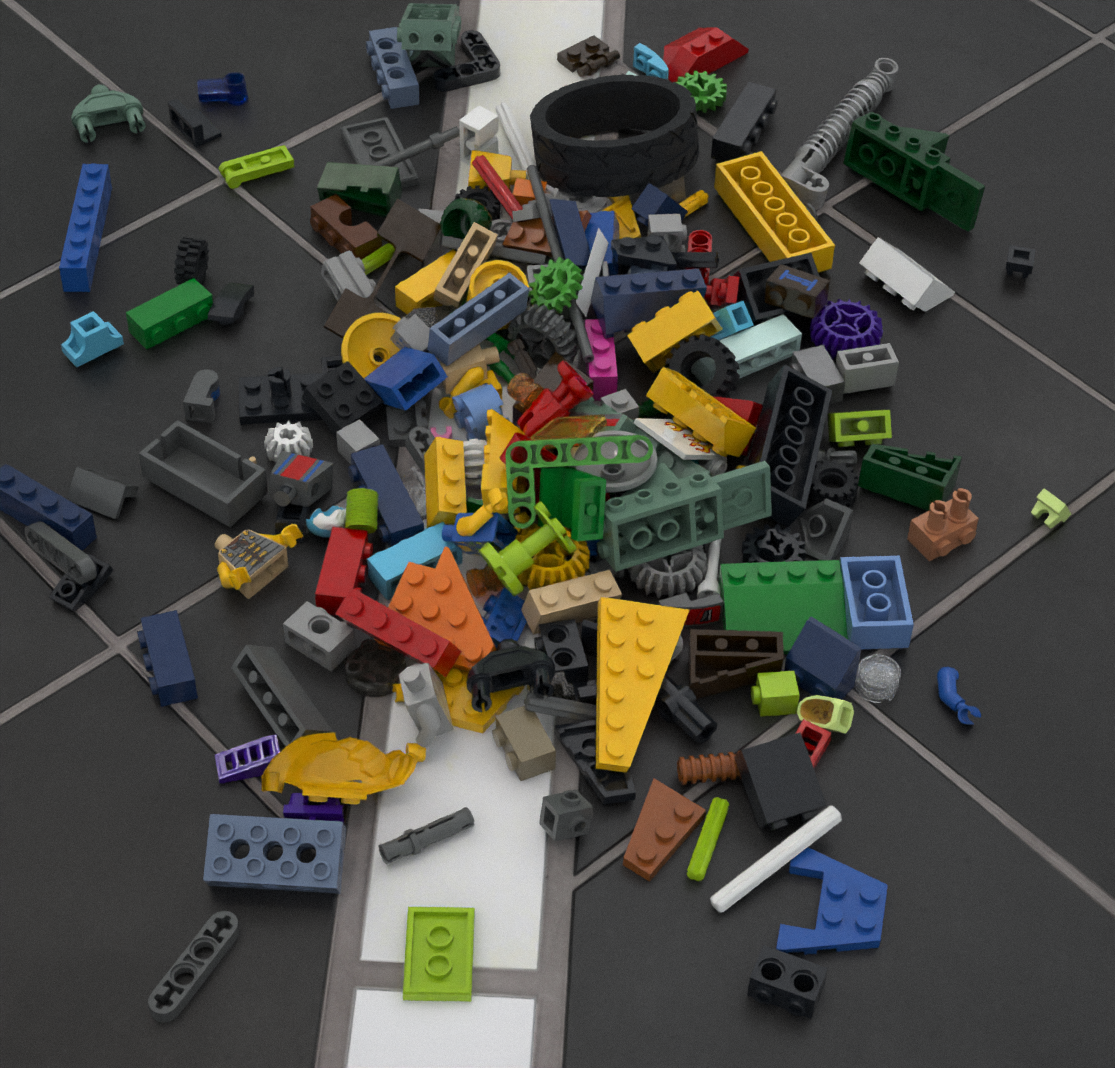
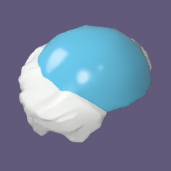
[306,506,346,537]

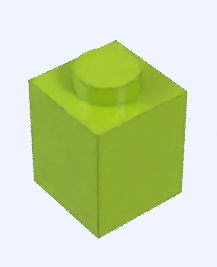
[751,671,800,717]

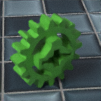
[676,71,727,113]
[528,257,584,313]

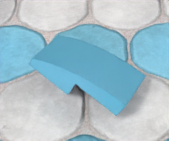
[633,43,669,80]

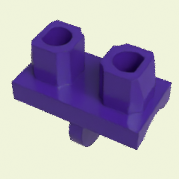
[283,793,344,824]

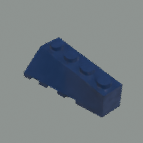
[590,269,707,339]

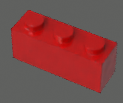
[315,527,373,615]

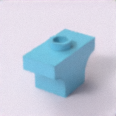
[710,301,754,341]
[61,311,124,367]

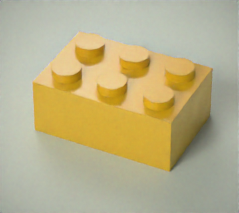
[627,291,723,373]

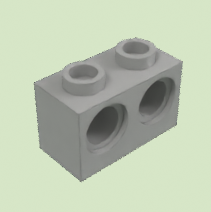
[647,214,687,270]

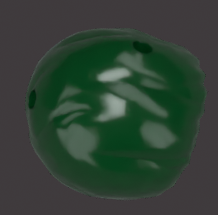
[440,198,492,239]

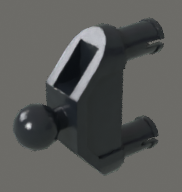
[466,639,555,712]

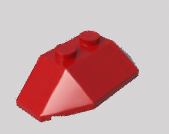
[663,27,749,83]

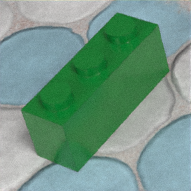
[126,278,213,349]

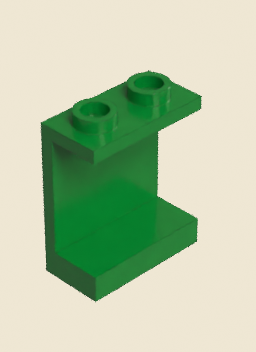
[538,466,606,541]

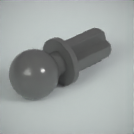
[816,448,857,467]

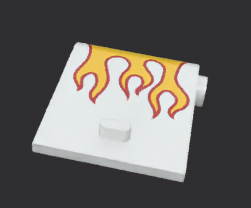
[634,418,727,477]

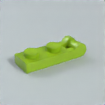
[219,145,294,189]

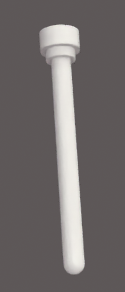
[697,539,721,599]

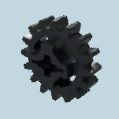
[741,524,806,563]

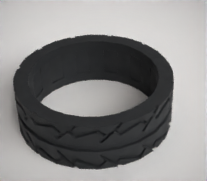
[530,75,700,197]

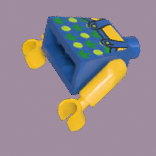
[442,488,533,556]

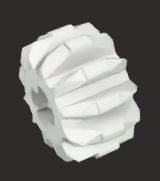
[264,420,313,462]
[463,439,487,488]

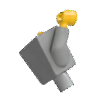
[392,663,454,762]

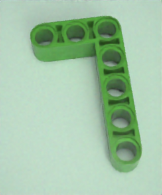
[506,435,653,529]

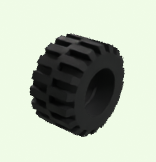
[666,335,740,398]

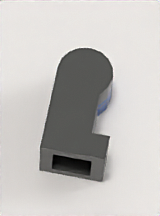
[183,369,220,424]

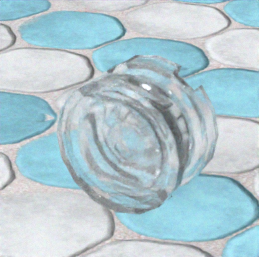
[856,654,901,703]

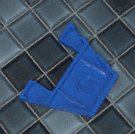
[776,847,888,955]

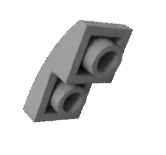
[512,193,565,222]

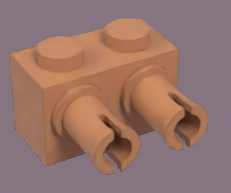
[907,488,979,561]

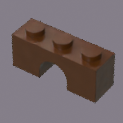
[310,194,382,260]

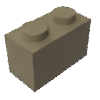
[492,706,556,781]

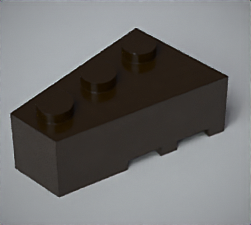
[688,629,784,699]

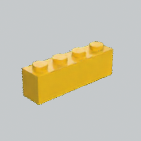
[646,367,757,457]
[481,409,528,514]

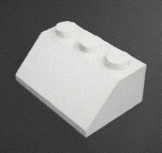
[859,237,955,312]

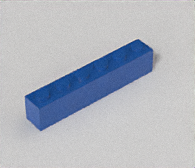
[59,163,112,292]

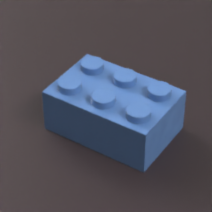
[840,555,914,649]

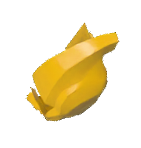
[262,732,418,804]

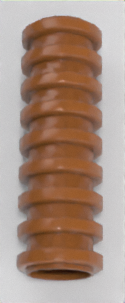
[677,751,742,785]

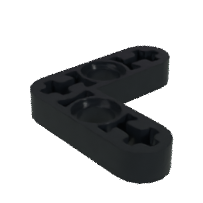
[433,30,500,92]

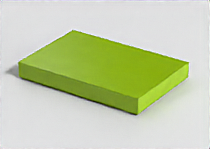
[403,907,475,1002]

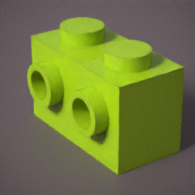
[827,410,892,447]

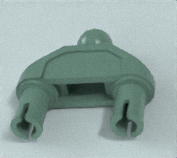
[71,84,146,143]

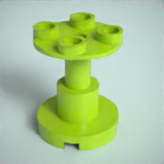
[478,501,577,596]

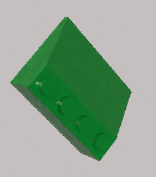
[718,560,848,654]

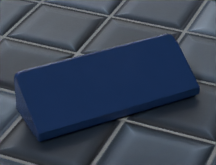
[549,199,591,272]

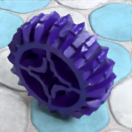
[809,298,883,359]

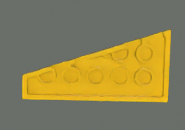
[596,597,689,773]

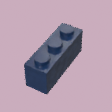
[137,610,198,707]

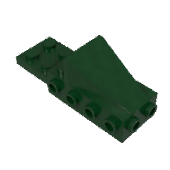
[843,111,985,232]

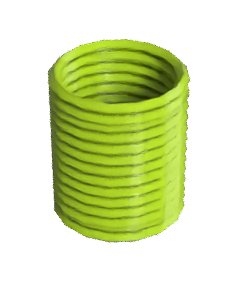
[345,488,379,534]

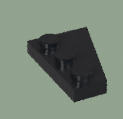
[554,720,636,805]

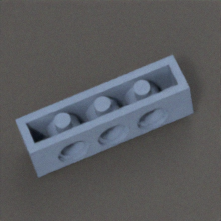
[366,27,419,109]

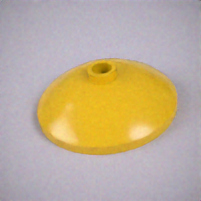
[341,313,401,378]

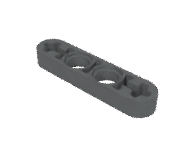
[25,521,97,584]
[148,911,239,1023]

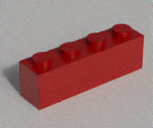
[336,588,462,678]

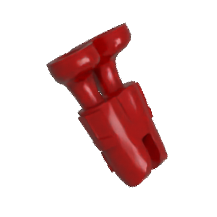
[517,360,594,439]

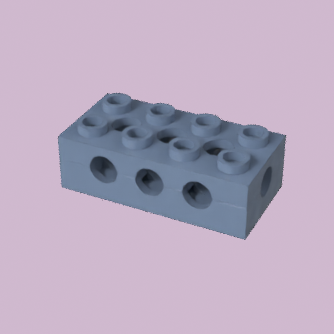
[203,814,346,894]

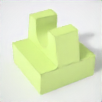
[1031,488,1071,529]

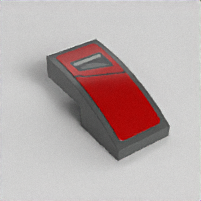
[658,593,724,627]

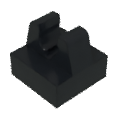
[1005,245,1036,278]

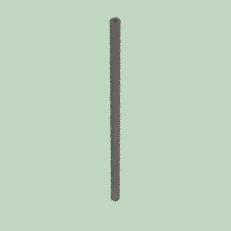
[527,165,594,363]

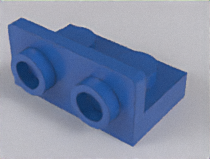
[482,588,527,648]

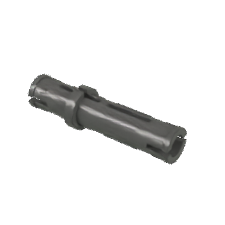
[378,807,475,864]

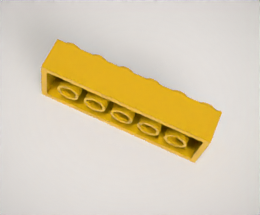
[714,151,835,273]

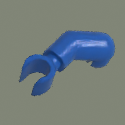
[937,666,981,725]

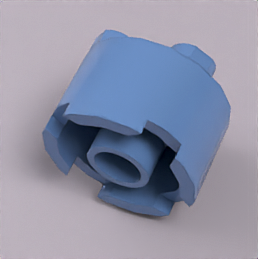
[452,383,509,442]

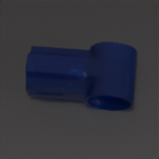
[197,72,249,105]

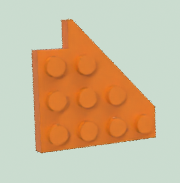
[373,547,497,672]

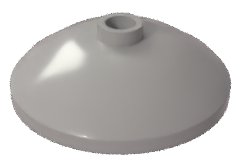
[569,430,657,493]

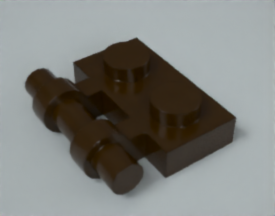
[557,35,620,77]

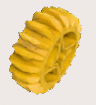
[515,523,590,590]

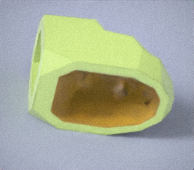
[797,695,854,734]

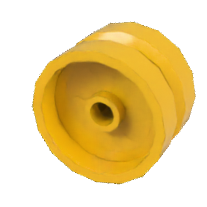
[466,260,529,331]

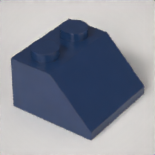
[784,616,861,700]

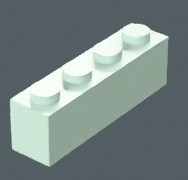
[691,314,802,386]

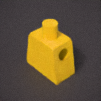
[468,150,526,191]

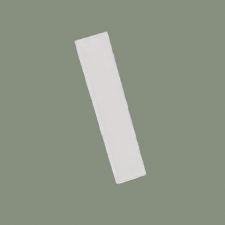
[576,228,609,316]

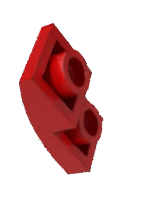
[704,276,740,309]

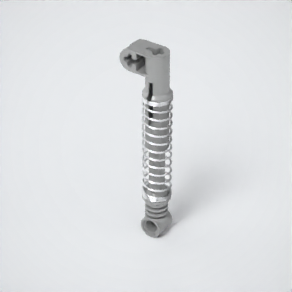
[780,58,899,210]

